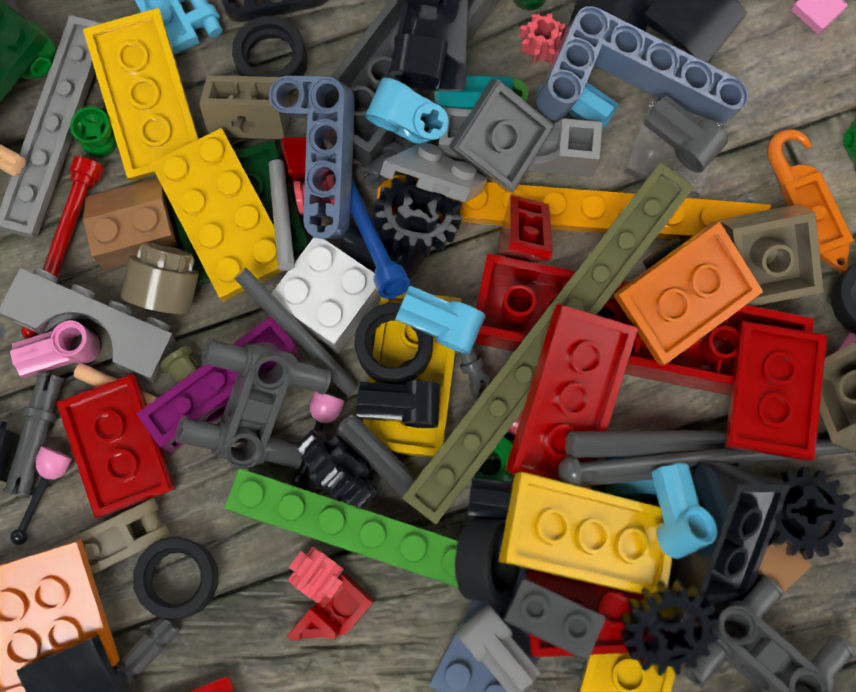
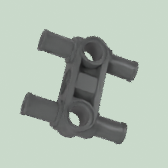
[175,337,331,469]
[682,576,854,692]

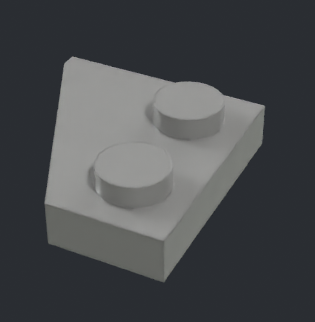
[380,143,488,202]

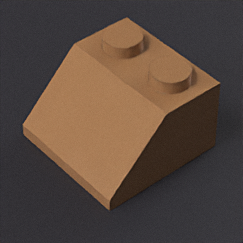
[83,177,181,270]

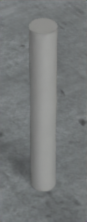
[269,159,294,271]

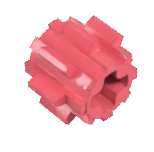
[519,13,566,64]
[288,546,344,603]

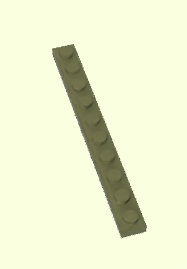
[402,162,694,524]

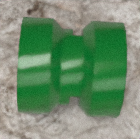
[70,106,118,158]

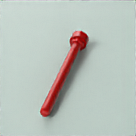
[21,156,104,339]

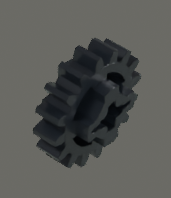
[374,174,462,257]
[297,429,378,509]
[770,467,854,560]
[620,580,720,676]

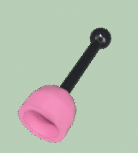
[291,392,345,489]
[10,446,73,545]

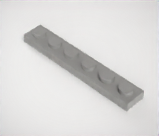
[0,15,102,239]

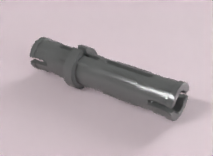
[3,372,64,498]

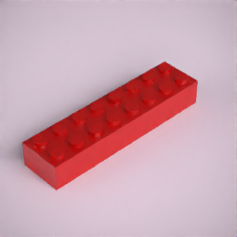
[474,253,814,396]

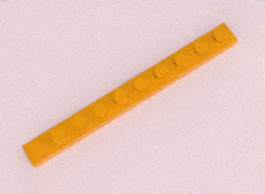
[377,175,771,240]

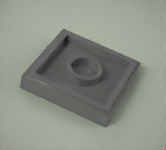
[448,79,555,193]

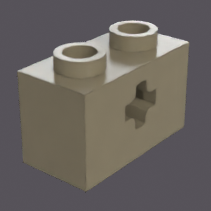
[199,75,290,139]

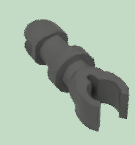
[454,348,493,400]

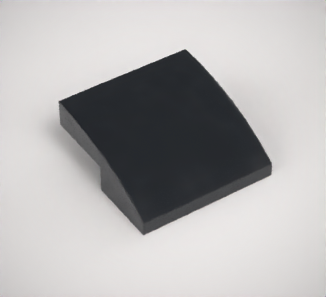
[643,0,747,63]
[16,634,132,692]

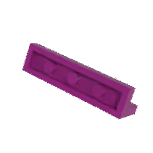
[137,317,302,454]

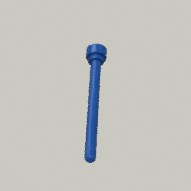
[329,148,410,299]

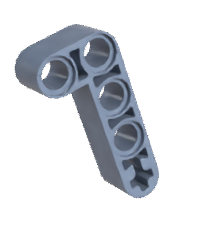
[269,76,355,240]

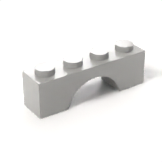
[439,107,602,177]
[0,268,176,384]

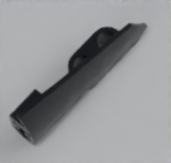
[388,0,468,92]

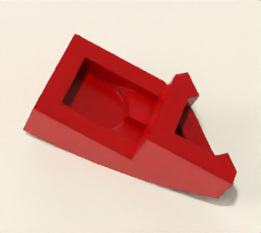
[287,572,376,640]

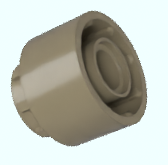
[120,243,199,314]

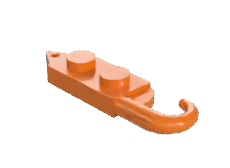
[767,129,854,274]

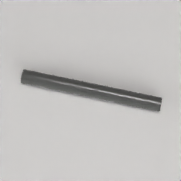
[234,267,358,396]

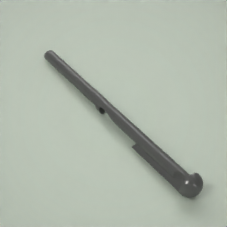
[558,438,856,487]

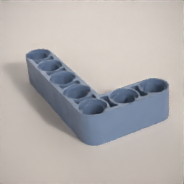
[536,6,749,126]

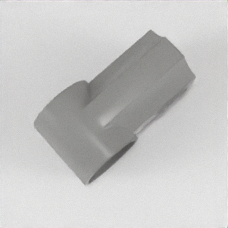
[454,604,541,692]

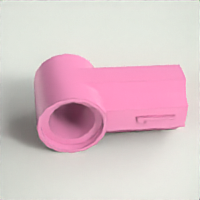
[10,320,101,378]

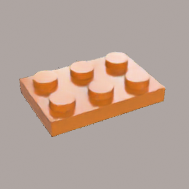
[613,222,763,365]

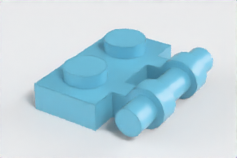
[135,0,223,55]

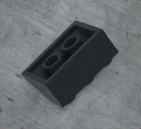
[668,462,790,603]

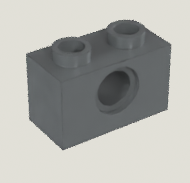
[502,578,606,660]

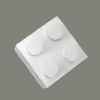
[271,237,381,354]

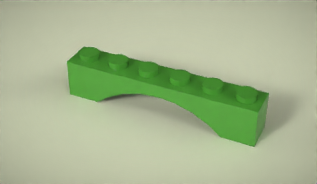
[224,468,458,588]

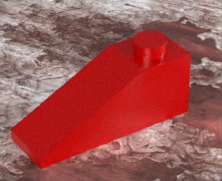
[498,195,553,263]

